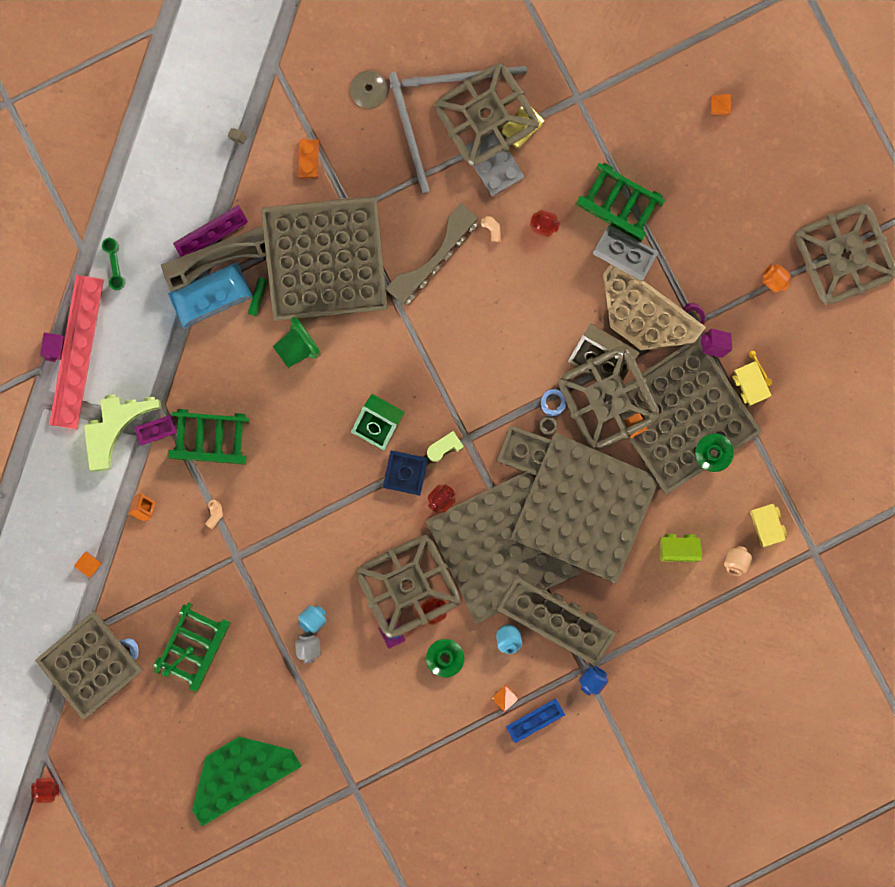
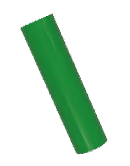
[248,277,268,316]

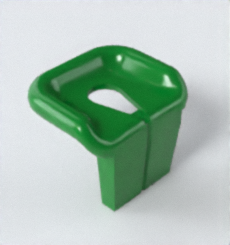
[273,317,321,369]

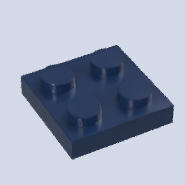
[383,450,428,496]

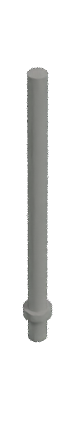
[402,66,527,88]
[389,72,430,194]

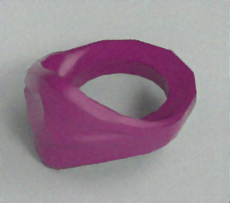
[682,303,705,325]

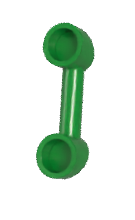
[102,238,126,291]

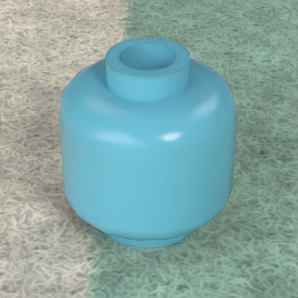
[298,605,326,634]
[496,624,522,654]

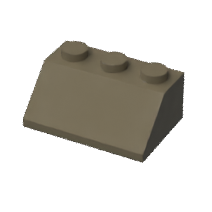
[568,323,640,381]

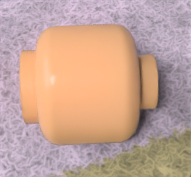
[724,546,752,576]

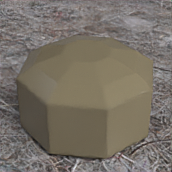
[228,128,247,144]
[539,417,558,435]

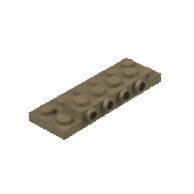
[497,575,616,666]

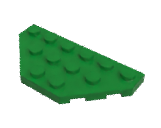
[192,736,302,826]

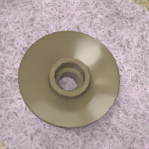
[350,71,388,108]

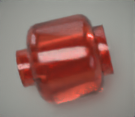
[530,210,560,237]
[427,484,456,513]
[420,597,447,625]
[31,778,59,803]

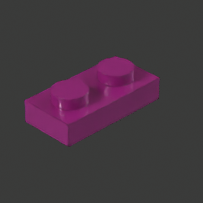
[134,415,177,446]

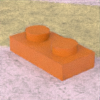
[299,139,319,178]

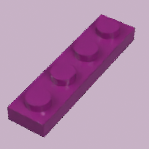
[173,205,248,257]

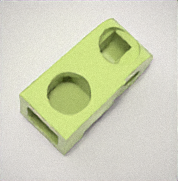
[427,431,464,462]

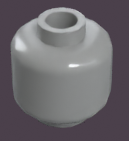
[295,633,321,663]

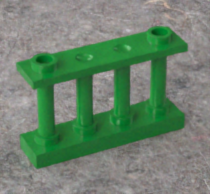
[576,163,665,242]
[168,409,250,465]
[153,602,231,692]

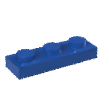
[505,698,565,743]

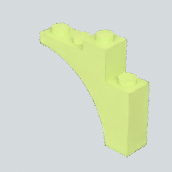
[84,394,161,472]

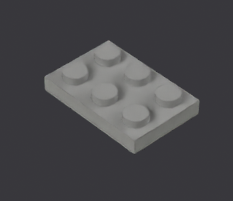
[466,132,525,197]
[592,225,659,281]

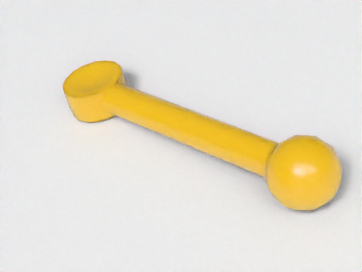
[748,350,772,386]

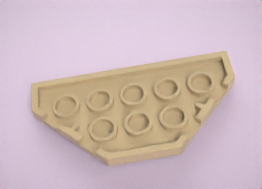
[603,264,706,351]

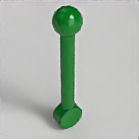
[162,646,194,677]

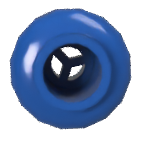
[579,666,608,695]

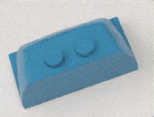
[168,262,253,329]

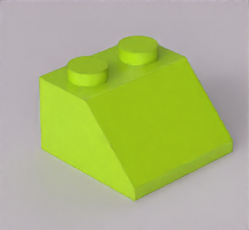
[660,534,702,562]

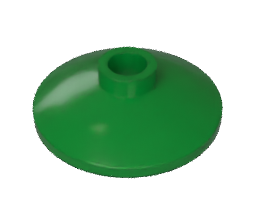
[695,434,734,472]
[426,639,465,678]

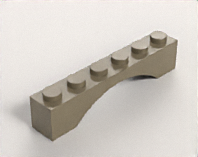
[386,203,478,306]
[161,226,266,292]

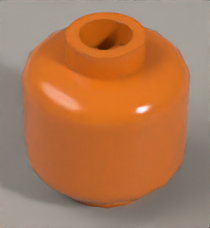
[762,264,791,292]

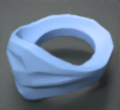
[541,389,566,417]
[120,638,139,661]

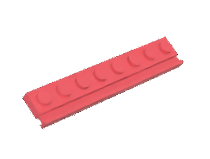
[49,275,104,430]

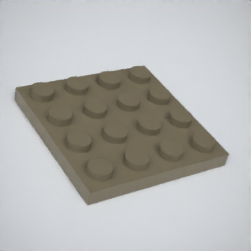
[35,611,144,720]

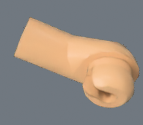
[205,500,223,529]

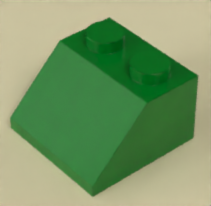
[351,394,405,450]

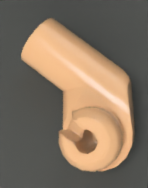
[480,216,501,242]

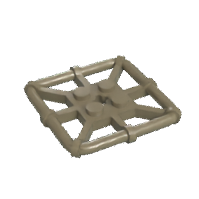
[434,62,539,166]
[795,203,895,305]
[558,345,660,450]
[356,535,461,638]

